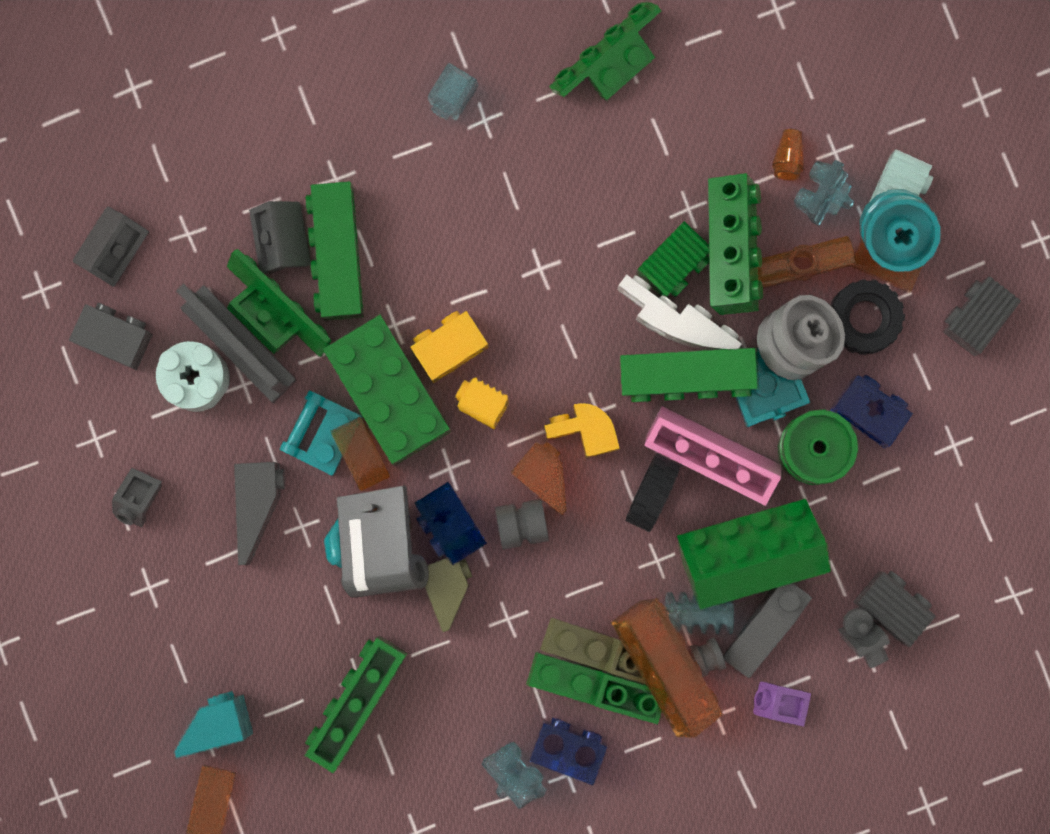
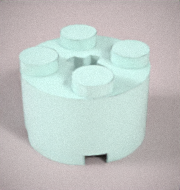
[156,341,230,412]

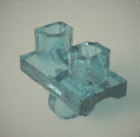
[794,160,854,226]
[482,742,547,810]

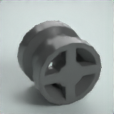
[689,637,726,678]

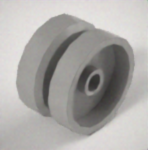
[757,295,845,380]

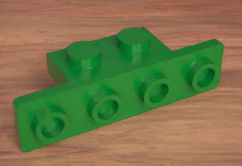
[549,2,661,100]
[227,249,331,357]

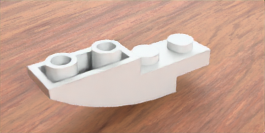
[617,275,742,351]

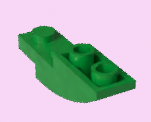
[526,652,667,725]

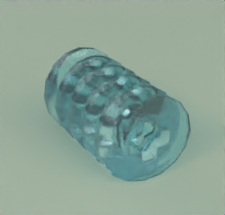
[664,592,734,635]

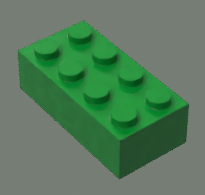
[323,315,451,466]
[677,498,831,610]

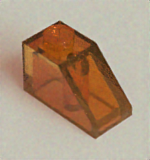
[511,441,567,516]

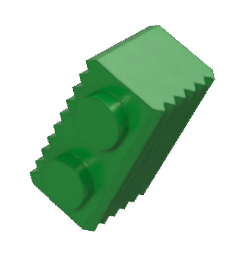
[636,221,709,298]

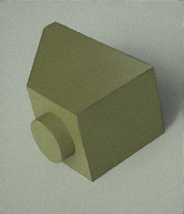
[425,554,473,632]

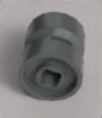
[495,499,549,550]

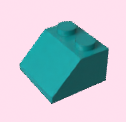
[174,691,253,758]

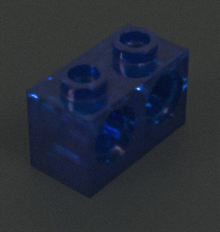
[529,717,607,785]

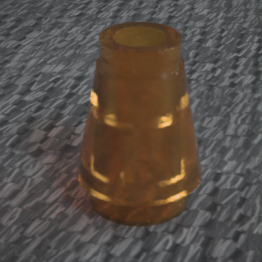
[771,129,805,181]

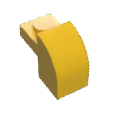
[544,403,620,458]

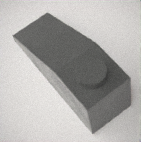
[234,462,286,565]
[723,583,812,678]

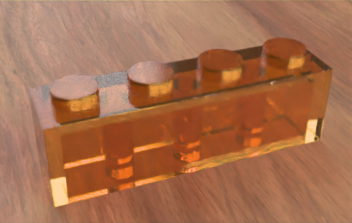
[611,598,723,737]

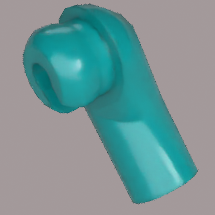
[324,519,342,568]

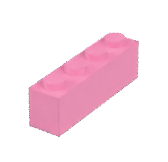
[644,406,782,506]

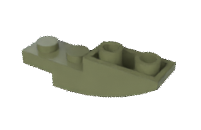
[540,617,677,691]

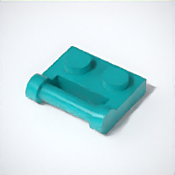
[279,390,363,476]

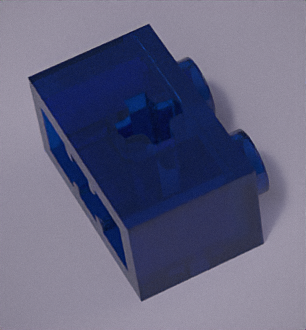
[830,375,913,448]
[414,482,487,565]

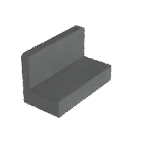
[249,201,311,274]
[73,207,149,287]

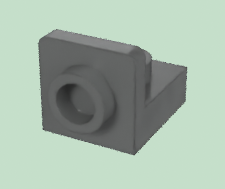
[112,468,162,527]

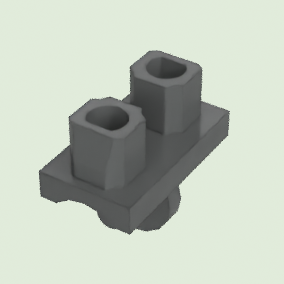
[838,608,890,668]

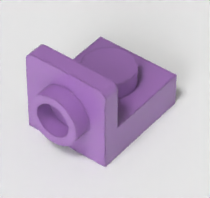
[753,681,811,726]

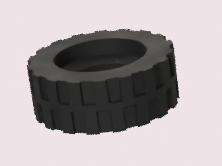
[831,279,905,355]
[625,454,681,532]

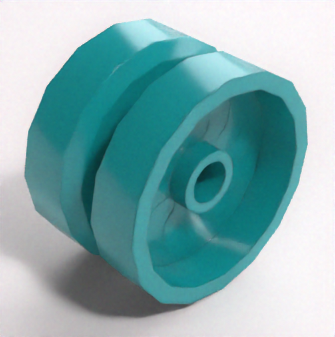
[860,189,941,272]

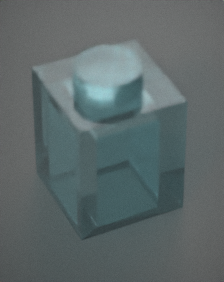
[428,63,478,120]

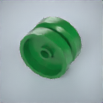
[777,410,858,486]

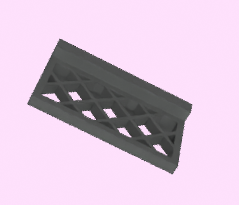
[176,284,297,403]

